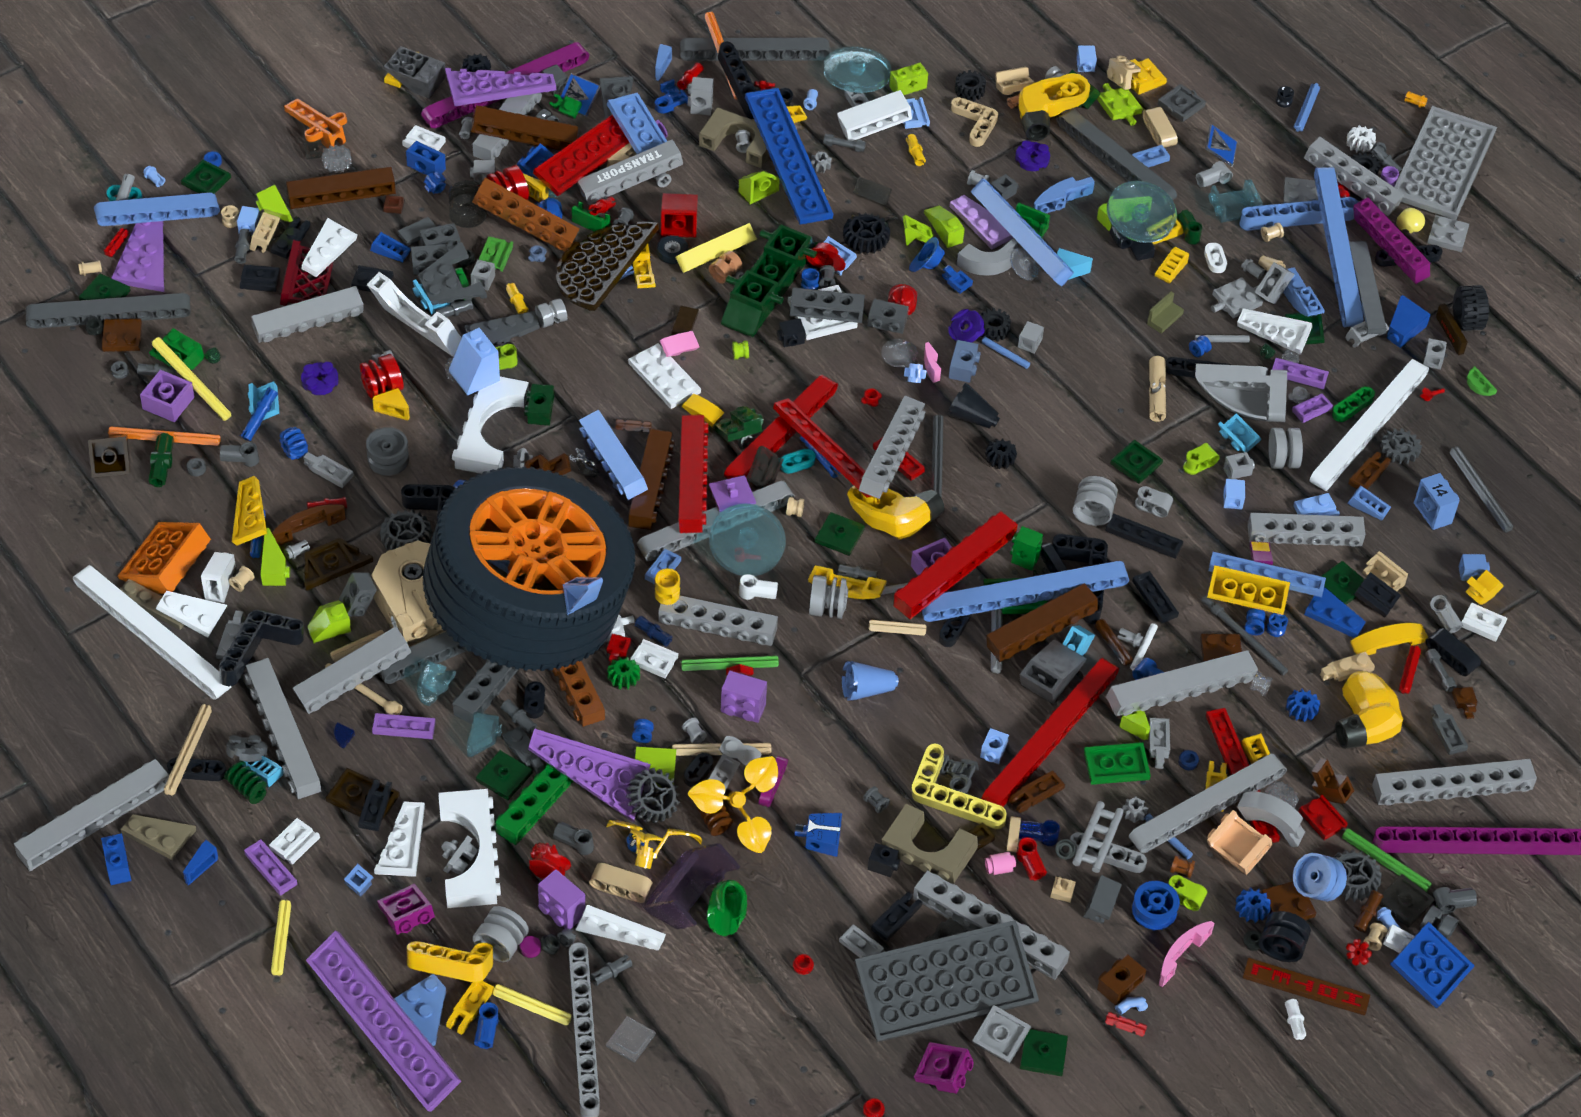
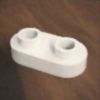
[1204,243,1227,273]

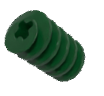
[224,761,267,804]

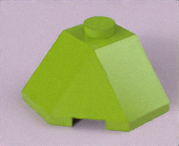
[738,171,780,204]
[255,185,293,222]
[307,600,351,643]

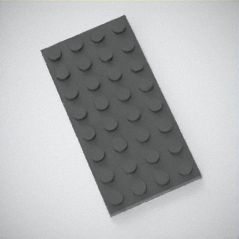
[854,920,1039,1043]

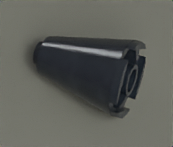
[947,383,1000,429]

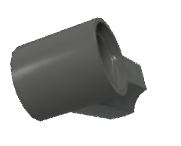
[220,442,259,467]
[553,822,594,855]
[1432,887,1477,914]

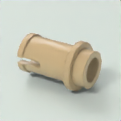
[78,260,102,276]

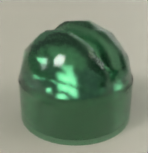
[1260,343,1276,359]
[204,347,221,364]

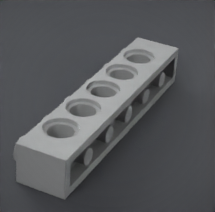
[1304,137,1405,216]
[1248,513,1366,547]
[658,596,778,646]

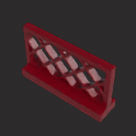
[280,240,334,306]

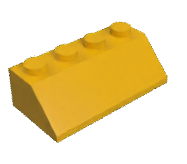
[1207,565,1290,615]

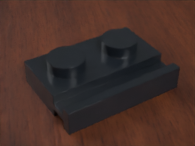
[239,265,280,292]
[351,265,394,292]
[1354,572,1401,618]

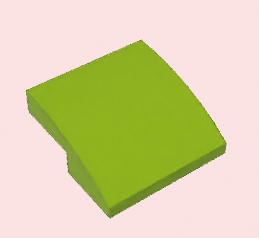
[635,747,676,790]

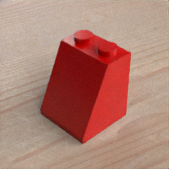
[661,193,698,238]

